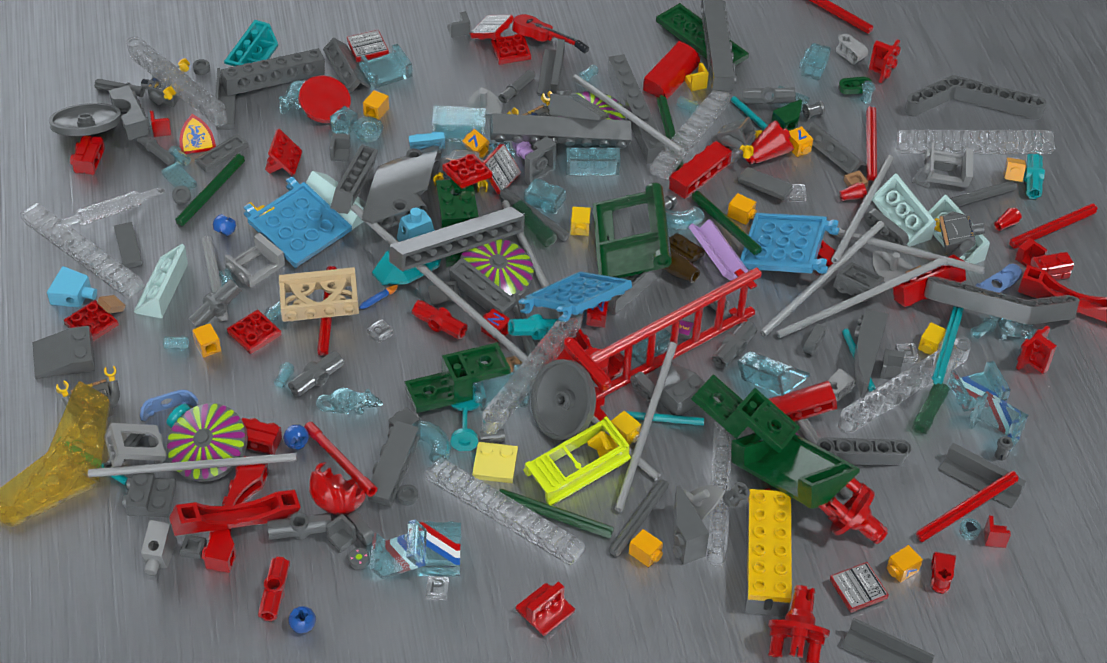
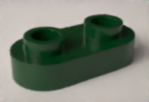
[838,77,873,95]

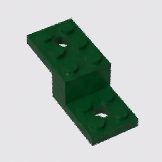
[436,179,479,267]
[404,343,511,413]
[691,374,801,453]

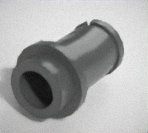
[664,195,677,211]
[480,427,505,443]
[995,436,1013,460]

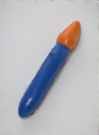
[359,285,398,309]

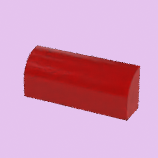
[643,41,701,99]
[768,381,838,426]

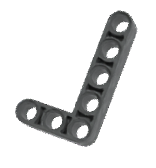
[816,437,911,497]

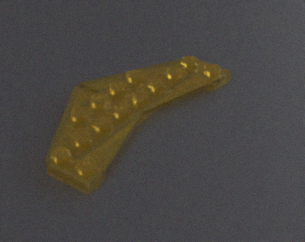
[0,381,110,527]

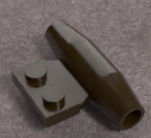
[663,233,705,283]

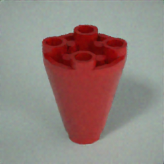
[745,120,794,165]

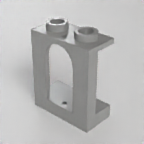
[924,142,974,188]
[225,233,285,288]
[104,423,167,467]

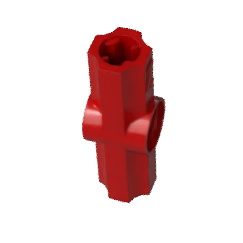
[412,300,468,339]
[258,556,290,621]

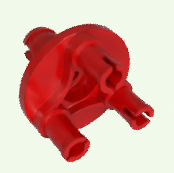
[818,478,888,544]
[768,585,830,663]

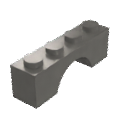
[109,85,151,140]

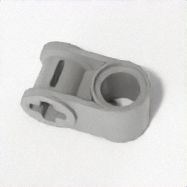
[836,34,868,64]
[827,369,856,403]

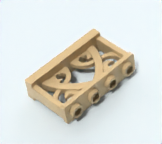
[279,267,359,322]

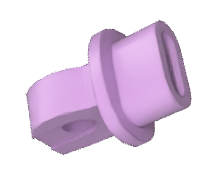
[512,141,533,159]

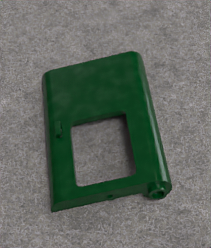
[593,182,672,278]

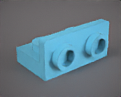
[409,132,445,150]

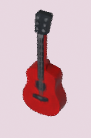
[512,14,589,54]

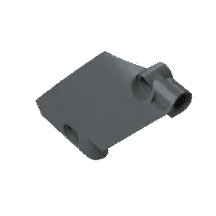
[362,145,442,229]

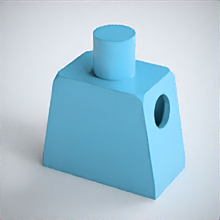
[397,208,435,242]
[47,266,97,307]

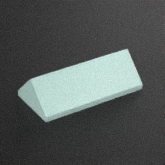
[306,171,366,230]
[872,173,936,247]
[928,194,990,264]
[134,244,188,318]

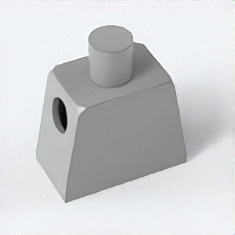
[141,520,177,575]

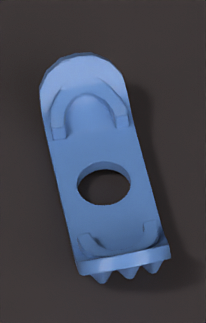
[976,264,1022,293]
[140,390,198,422]

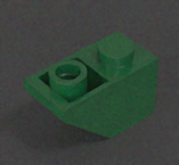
[771,99,802,131]

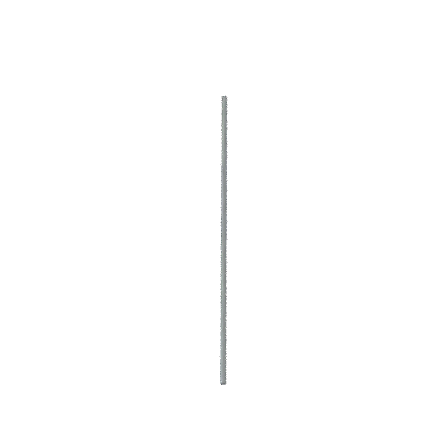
[351,204,661,481]

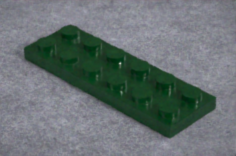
[656,3,749,66]

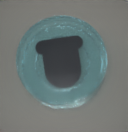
[959,518,981,540]

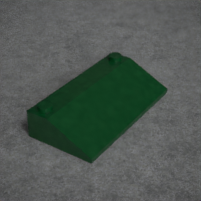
[731,426,860,509]

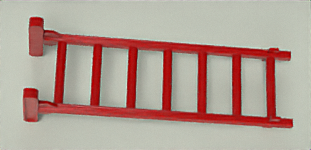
[564,268,762,421]

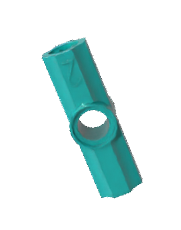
[1024,152,1045,199]
[508,314,567,340]

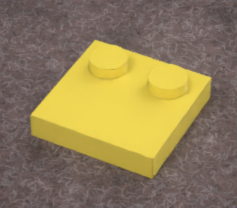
[472,442,518,483]

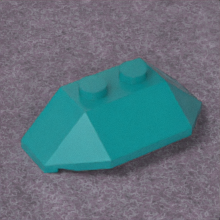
[224,20,278,66]
[372,235,442,286]

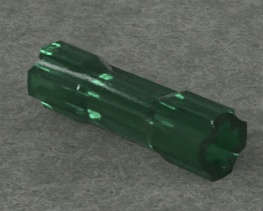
[512,200,557,247]
[912,383,950,435]

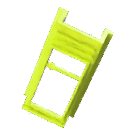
[523,416,631,506]

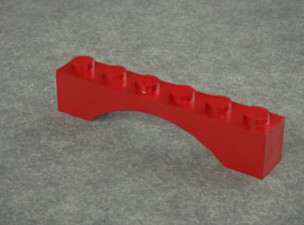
[1018,265,1107,322]
[202,456,269,573]
[169,489,301,536]

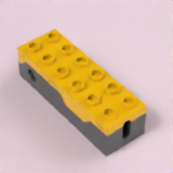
[745,489,792,616]

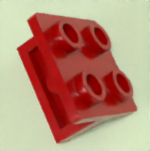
[869,39,901,83]
[265,129,302,176]
[1016,325,1057,374]
[516,581,575,636]

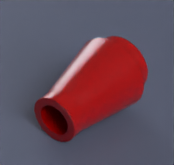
[839,182,867,201]
[994,207,1022,231]

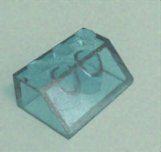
[432,106,487,142]
[565,147,620,175]
[737,351,810,396]

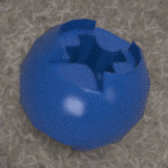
[213,214,236,236]
[283,424,309,449]
[288,606,316,634]

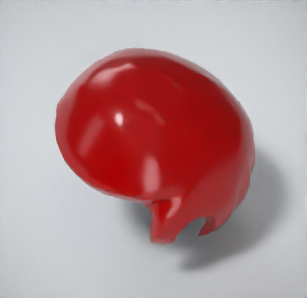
[309,462,366,515]

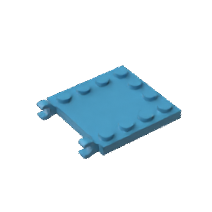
[244,176,352,268]
[740,213,840,274]
[518,271,632,322]

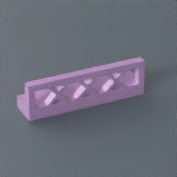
[689,219,748,281]

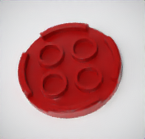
[298,76,351,123]

